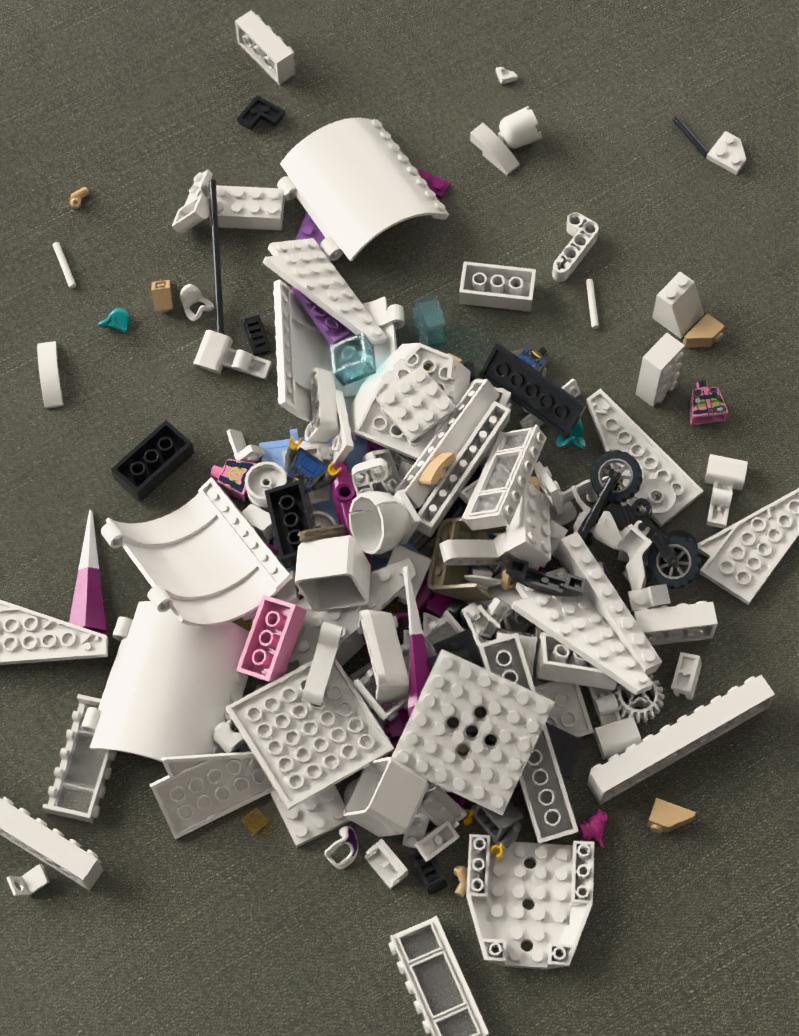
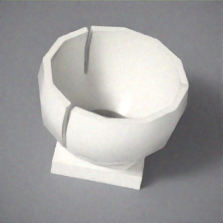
[349,490,421,555]

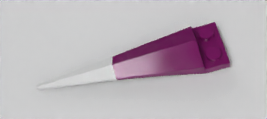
[69,510,108,637]
[403,566,431,717]

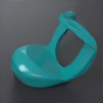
[98,308,130,333]
[556,419,586,449]

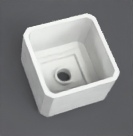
[295,535,371,611]
[343,757,429,837]

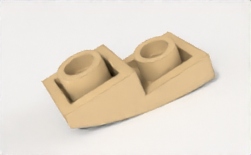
[419,453,456,486]

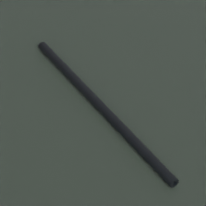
[209,179,224,334]

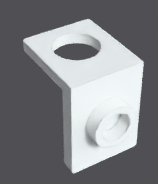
[7,864,49,896]

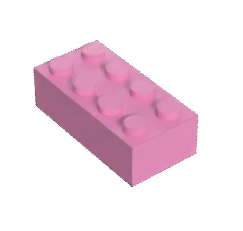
[236,595,307,683]

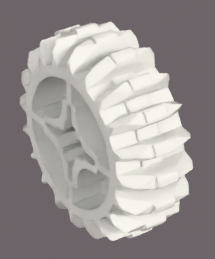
[611,675,665,724]

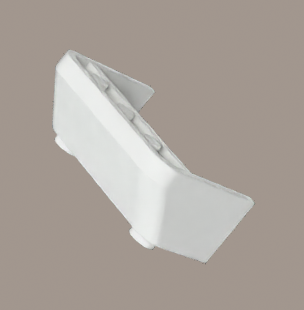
[357,610,410,704]

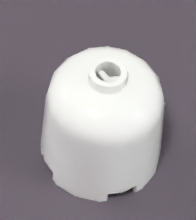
[497,106,542,149]

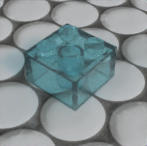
[412,295,447,348]
[330,332,376,386]

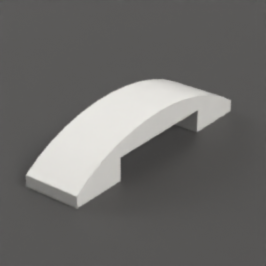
[37,341,63,409]

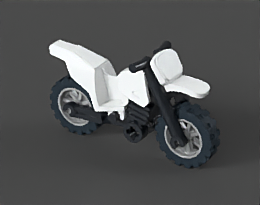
[571,450,701,609]

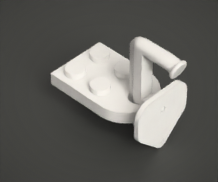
[534,461,597,526]

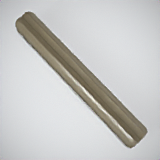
[298,525,346,542]

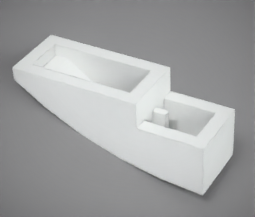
[470,123,520,176]

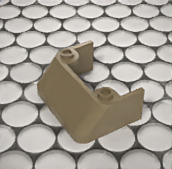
[427,517,506,602]

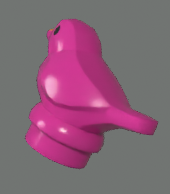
[578,809,608,849]

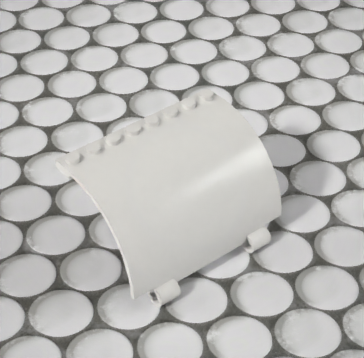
[277,118,449,261]
[273,279,405,422]
[101,478,293,627]
[81,601,250,762]

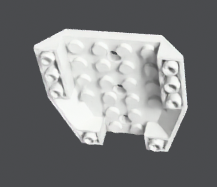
[348,343,470,460]
[466,834,594,970]

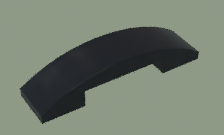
[505,557,587,597]

